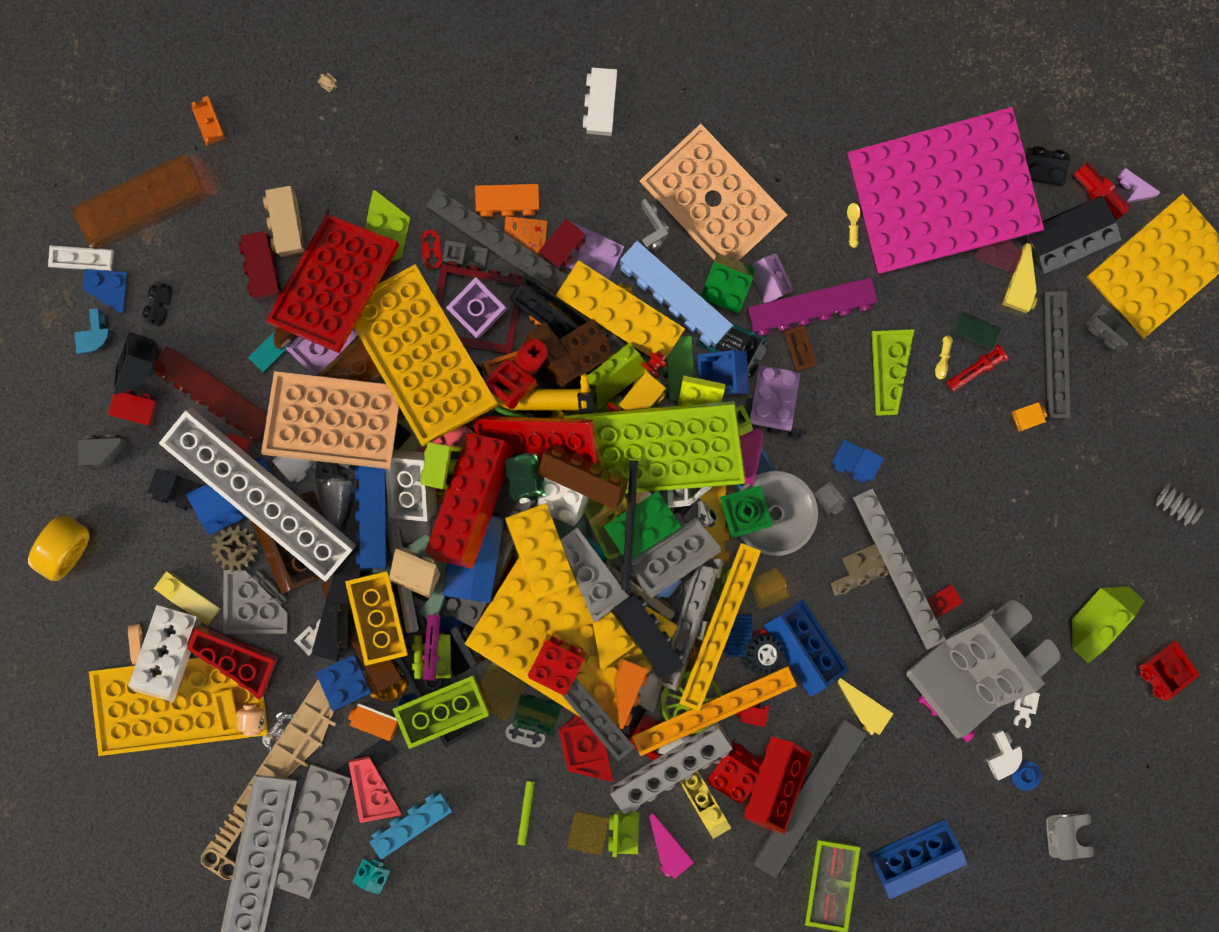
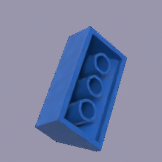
[186,456,278,535]
[764,599,849,697]
[868,819,967,900]

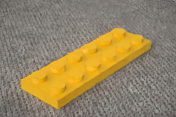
[556,260,685,358]

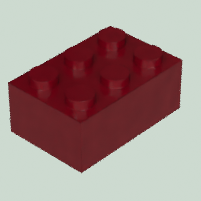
[238,231,282,303]

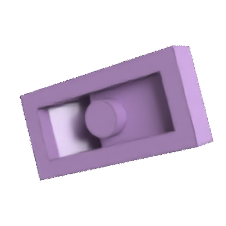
[1117,168,1160,203]

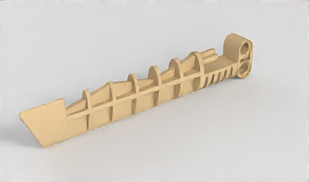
[201,666,369,880]

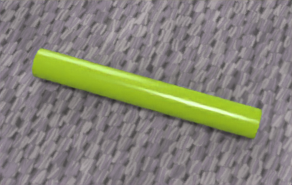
[517,781,535,845]

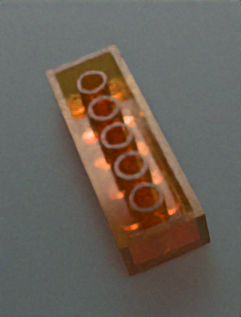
[71,153,207,249]

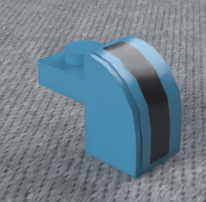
[74,308,112,355]

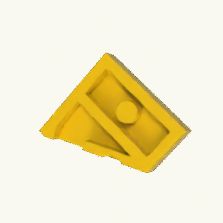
[592,611,636,670]

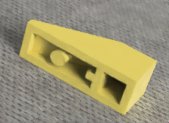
[1002,243,1038,313]
[154,571,221,626]
[836,678,893,736]

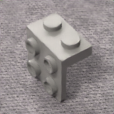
[641,199,669,253]

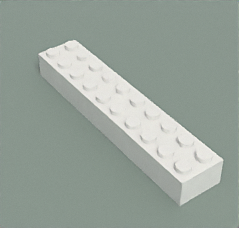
[159,408,356,582]

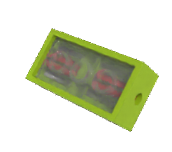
[805,838,861,932]

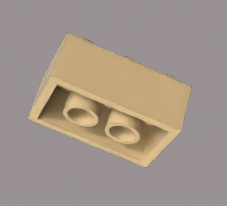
[263,186,306,258]

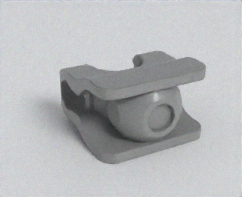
[1046,813,1094,860]

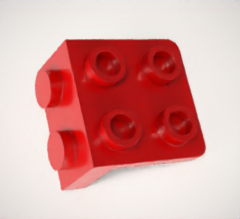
[528,633,586,695]
[707,741,763,804]

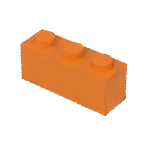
[475,184,540,217]

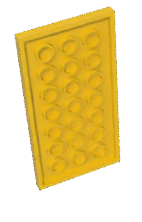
[354,264,498,447]
[89,658,269,756]

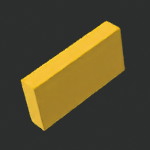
[211,688,239,735]

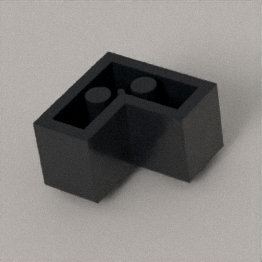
[147,469,203,511]

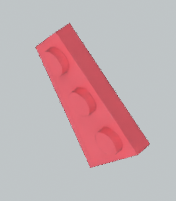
[348,756,402,823]

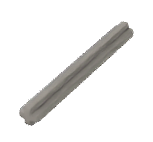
[387,528,419,633]

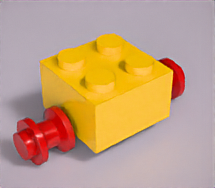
[607,351,668,412]

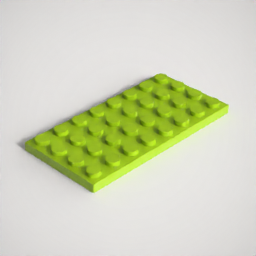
[563,401,746,493]

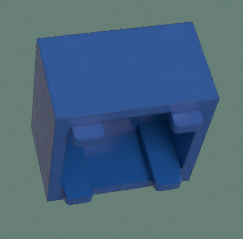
[697,350,750,396]

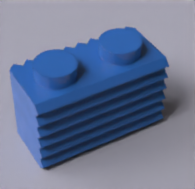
[723,614,752,657]

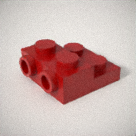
[1139,640,1200,701]

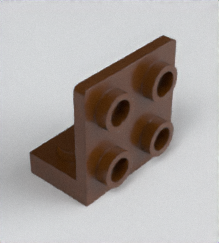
[559,319,616,381]

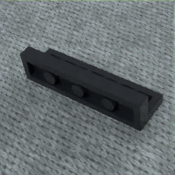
[509,275,587,338]

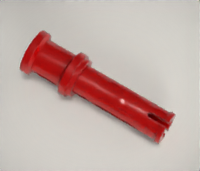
[946,344,1009,392]

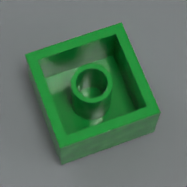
[701,253,757,313]

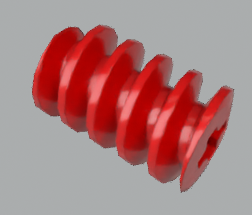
[513,339,547,376]

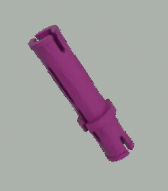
[422,615,441,681]

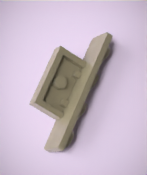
[831,544,912,596]

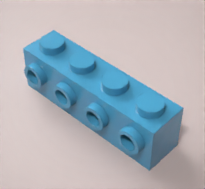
[369,792,454,859]

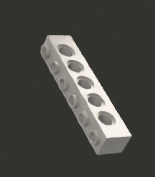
[610,722,733,814]

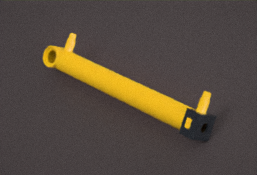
[399,374,598,414]

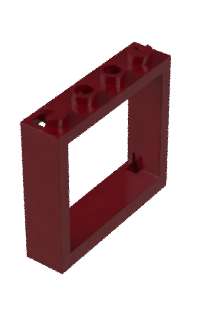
[435,262,522,355]

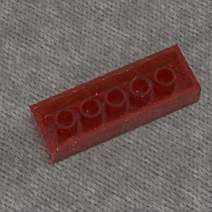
[154,346,267,442]

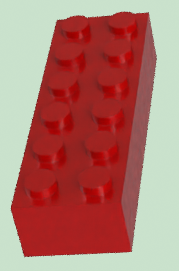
[425,433,515,569]

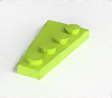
[872,329,915,416]

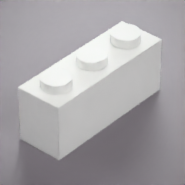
[583,68,617,136]

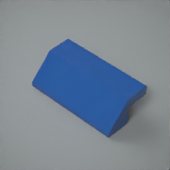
[442,516,504,603]

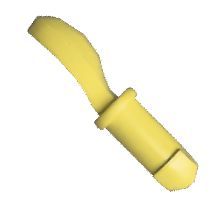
[847,203,861,248]
[935,335,953,379]

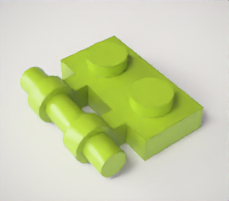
[412,635,451,679]

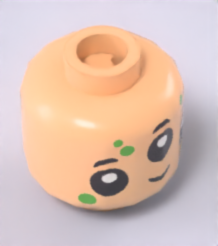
[236,703,265,736]

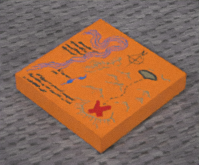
[501,216,548,260]

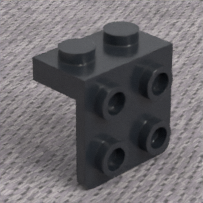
[444,623,487,675]

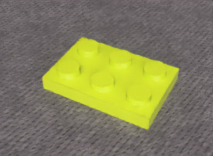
[677,376,725,406]

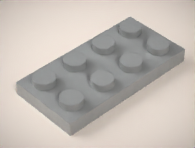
[631,518,721,598]

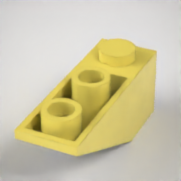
[680,770,731,839]

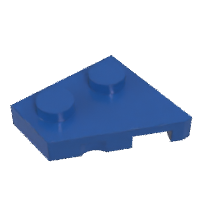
[83,269,128,313]

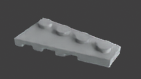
[560,528,629,623]

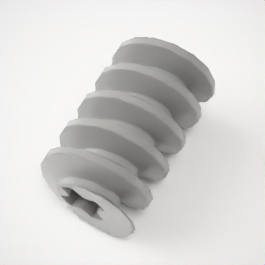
[1156,483,1205,526]

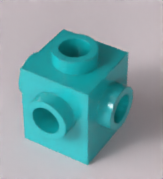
[353,858,390,895]

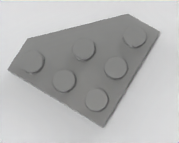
[223,570,288,634]

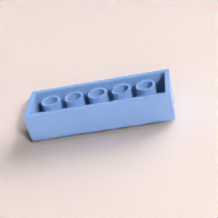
[620,241,733,348]

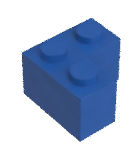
[831,440,884,484]

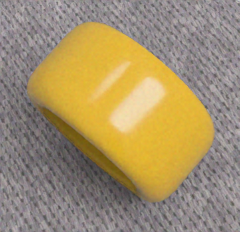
[28,514,90,581]

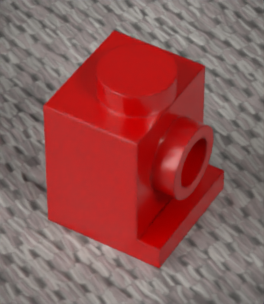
[736,703,770,727]

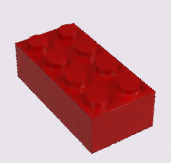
[744,737,812,835]

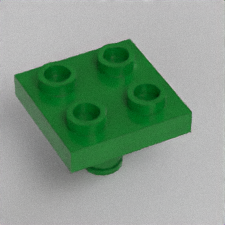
[720,485,773,538]

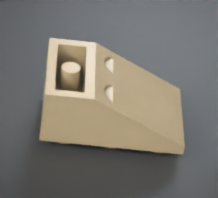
[389,548,440,598]

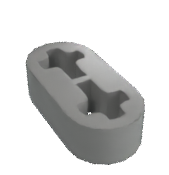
[506,722,545,748]

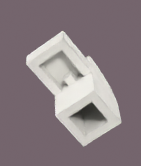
[986,730,1022,780]

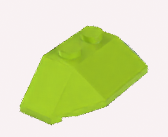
[1072,586,1145,663]

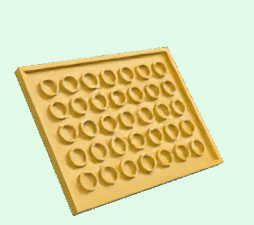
[464,558,678,725]

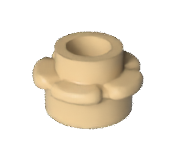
[318,73,337,92]

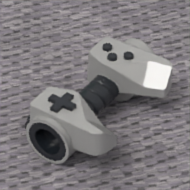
[673,501,717,527]

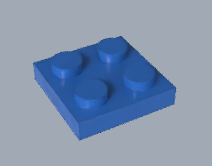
[315,655,372,712]

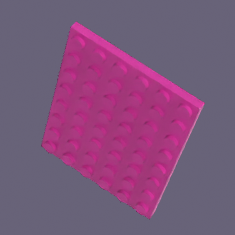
[848,107,1044,274]

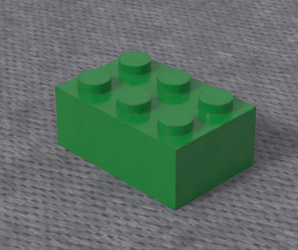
[604,491,681,559]

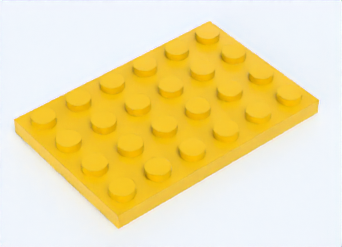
[1087,194,1219,340]

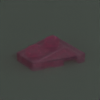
[974,240,1022,273]

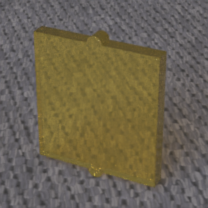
[567,811,609,855]

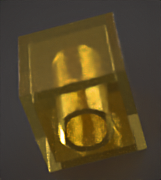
[748,568,790,610]

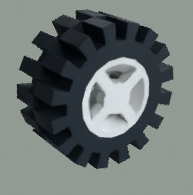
[743,635,785,674]

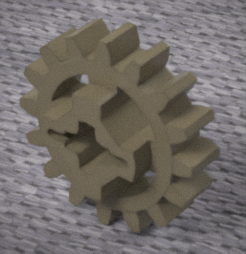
[211,526,258,572]

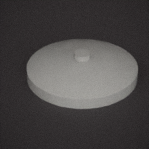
[740,471,818,556]

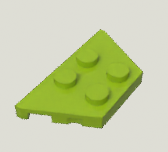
[365,190,411,262]

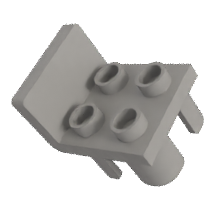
[907,600,1060,739]

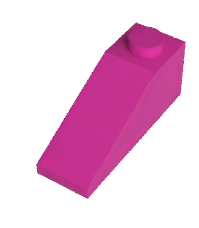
[649,812,694,879]

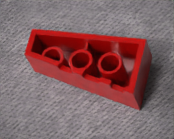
[187,625,279,700]

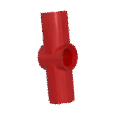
[1074,162,1131,220]

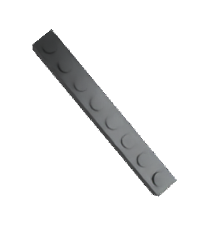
[752,719,867,878]

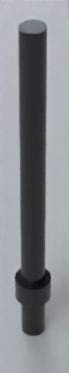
[620,460,639,590]

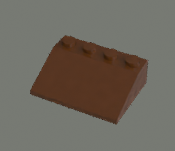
[251,490,324,594]

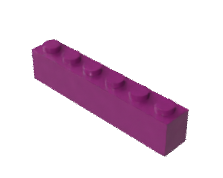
[747,278,877,336]

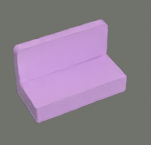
[751,253,795,303]

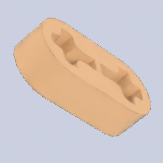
[128,624,143,665]

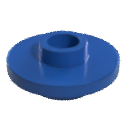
[1011,761,1041,791]

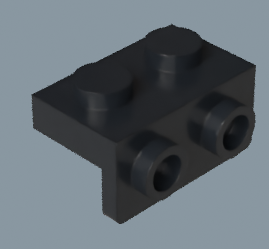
[1026,146,1071,185]

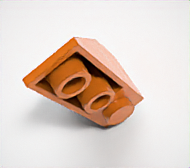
[614,659,649,730]

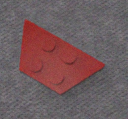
[558,715,613,782]

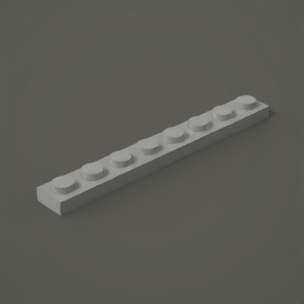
[852,488,946,650]

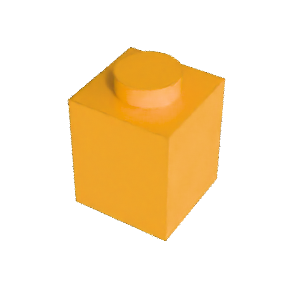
[1012,402,1047,432]

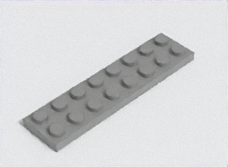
[221,774,297,932]

